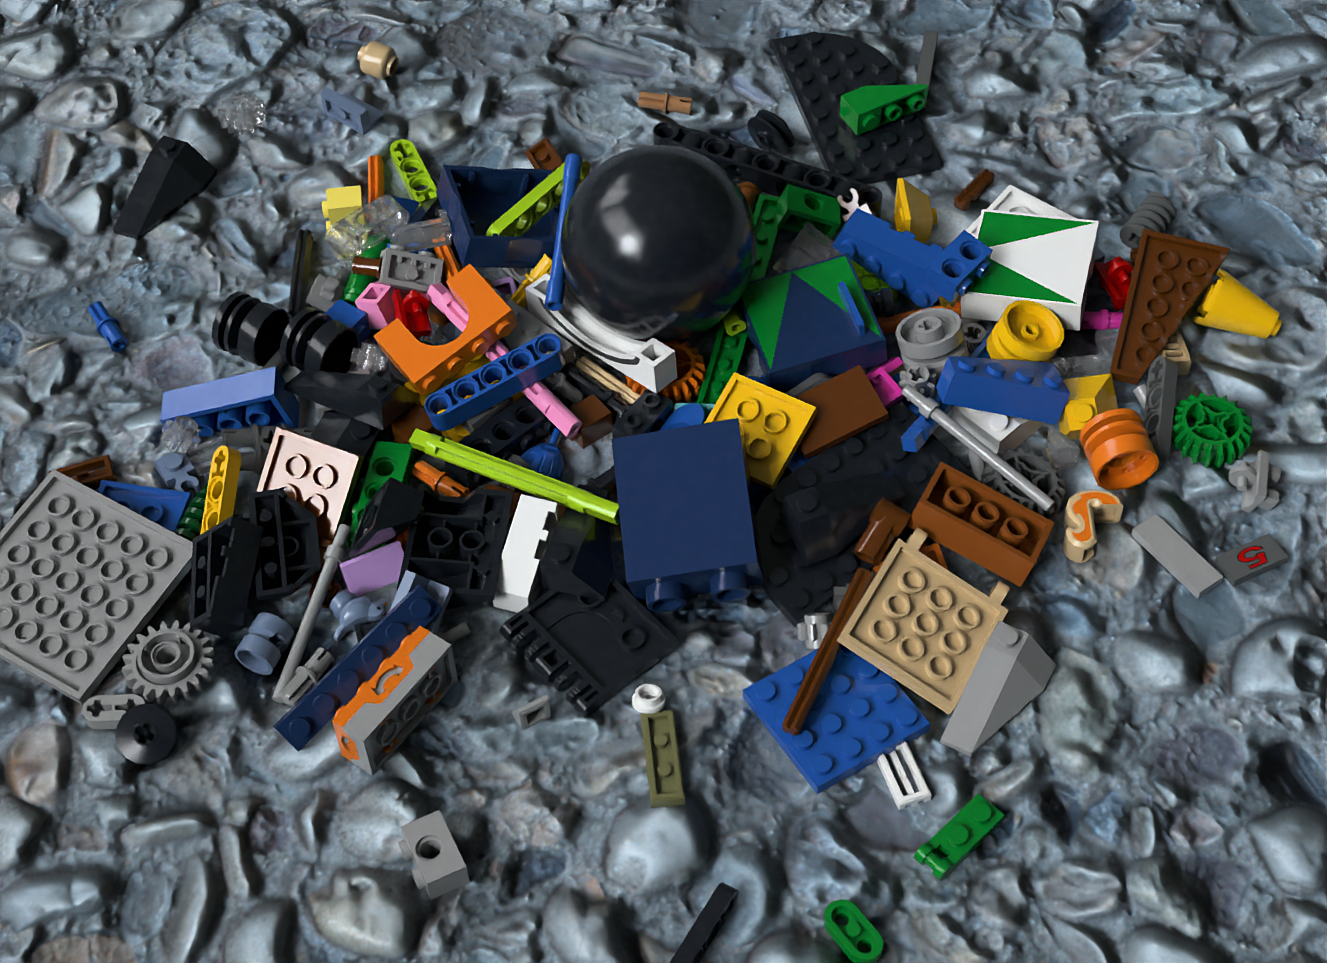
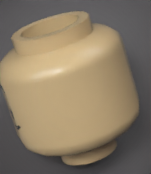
[357,41,399,80]

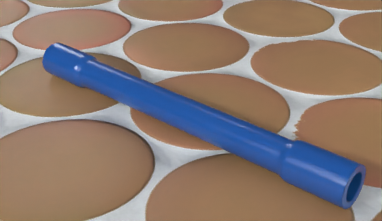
[544,154,583,311]

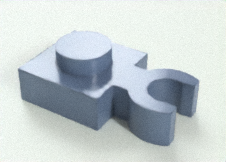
[154,448,201,493]

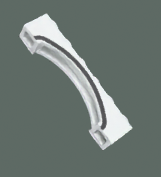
[525,273,677,394]

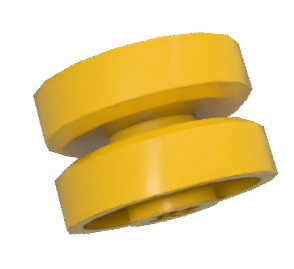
[987,300,1064,362]

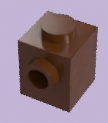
[568,394,612,449]

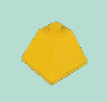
[893,178,937,244]
[1058,373,1118,441]

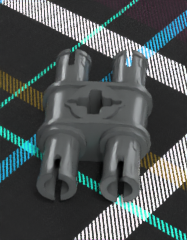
[222,423,316,475]

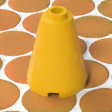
[1193,269,1282,339]

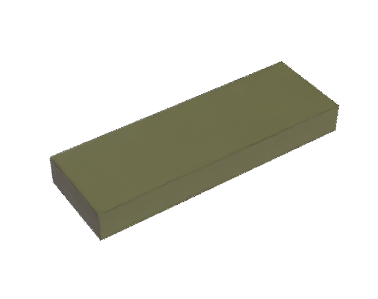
[640,710,685,808]

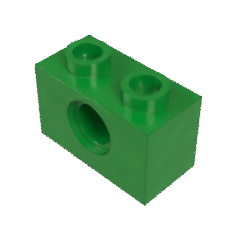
[777,184,841,242]

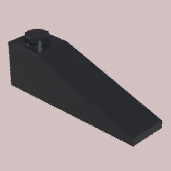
[113,135,217,240]

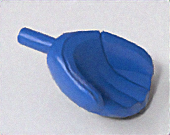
[520,428,564,479]

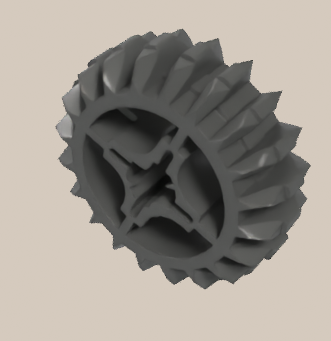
[980,447,1066,519]

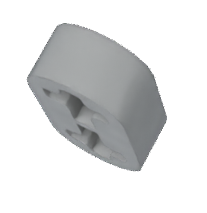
[82,694,145,730]

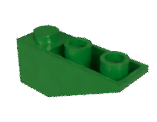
[840,84,928,135]

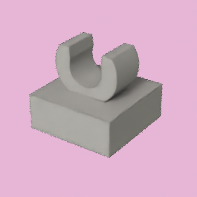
[305,274,345,312]

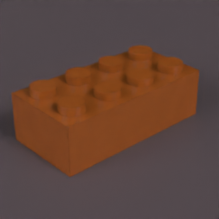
[906,462,1055,587]

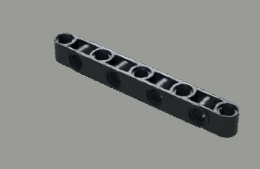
[653,122,882,218]

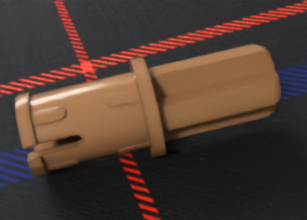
[638,91,692,115]

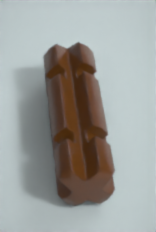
[954,169,995,211]

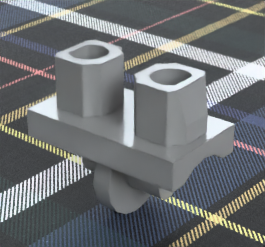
[1228,450,1281,513]

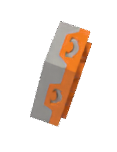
[332,626,458,776]

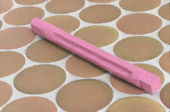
[426,283,582,438]

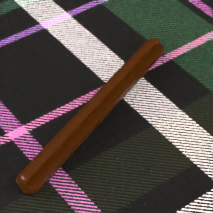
[782,568,873,736]

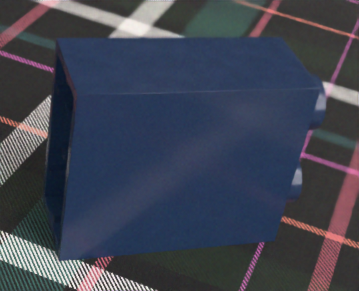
[611,418,765,612]

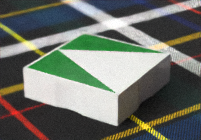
[961,209,1099,331]

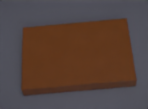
[794,365,889,459]

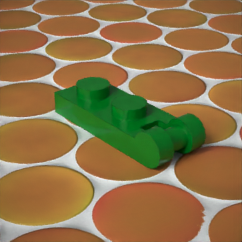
[914,794,1005,881]

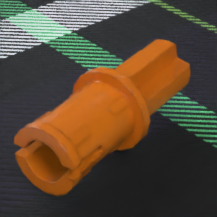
[412,460,470,498]

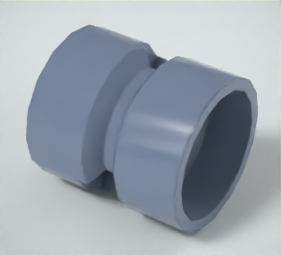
[234,612,295,675]

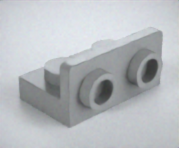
[379,245,444,294]

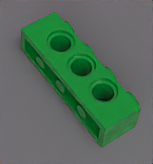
[346,441,416,559]

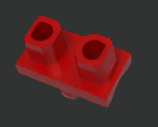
[1093,256,1133,311]
[392,289,432,340]

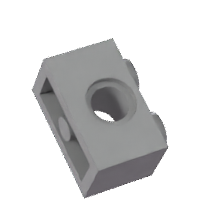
[398,810,470,900]

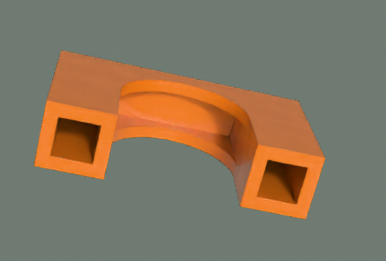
[374,264,518,397]

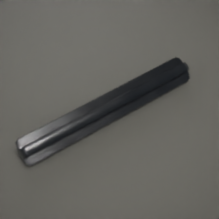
[288,229,313,319]

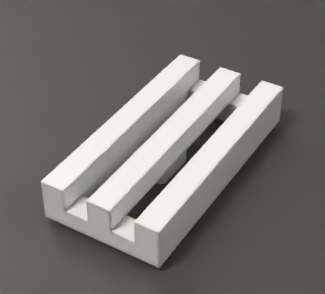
[877,742,932,810]

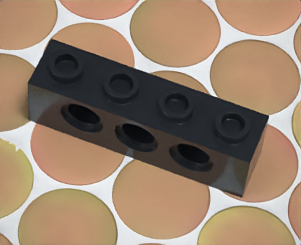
[445,395,557,492]

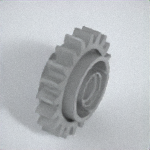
[122,620,216,706]

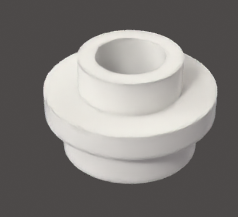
[632,684,665,714]

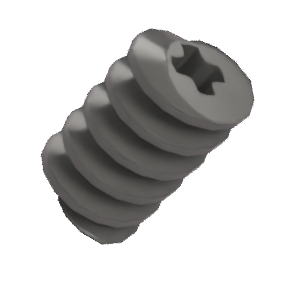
[1119,191,1177,249]

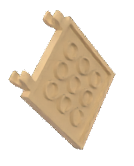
[836,527,1010,715]

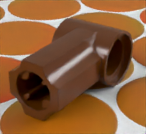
[853,497,911,566]

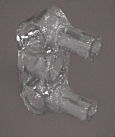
[325,195,410,273]

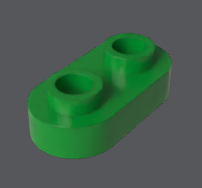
[824,899,883,963]

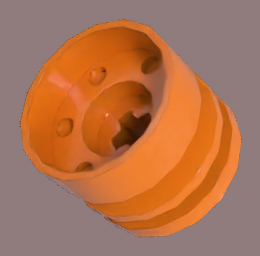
[1079,408,1159,491]

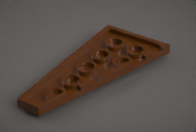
[1109,229,1231,385]

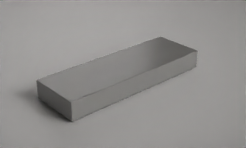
[1131,514,1223,599]

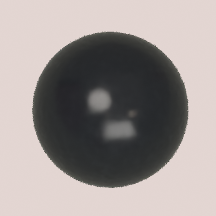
[561,145,757,342]

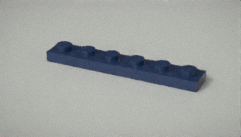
[273,584,443,752]

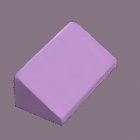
[339,541,404,597]

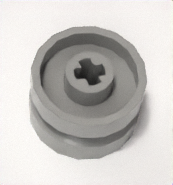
[895,308,969,381]

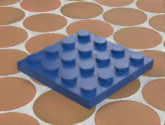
[743,645,930,794]

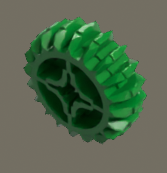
[1171,392,1253,469]

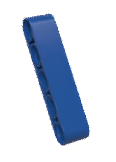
[424,333,566,431]

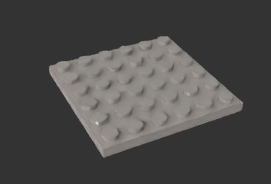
[0,469,193,705]

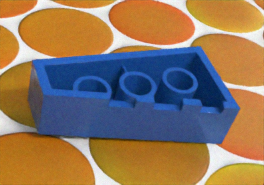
[831,208,943,309]
[936,356,1070,425]
[160,366,300,438]

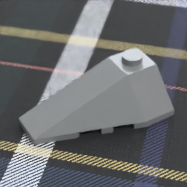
[940,621,1056,757]

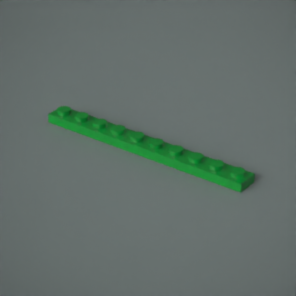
[697,194,780,404]

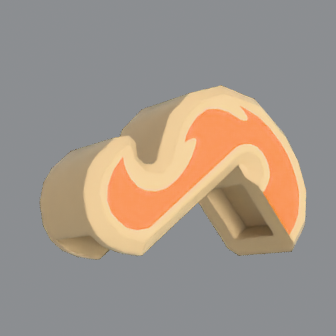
[1062,489,1124,563]

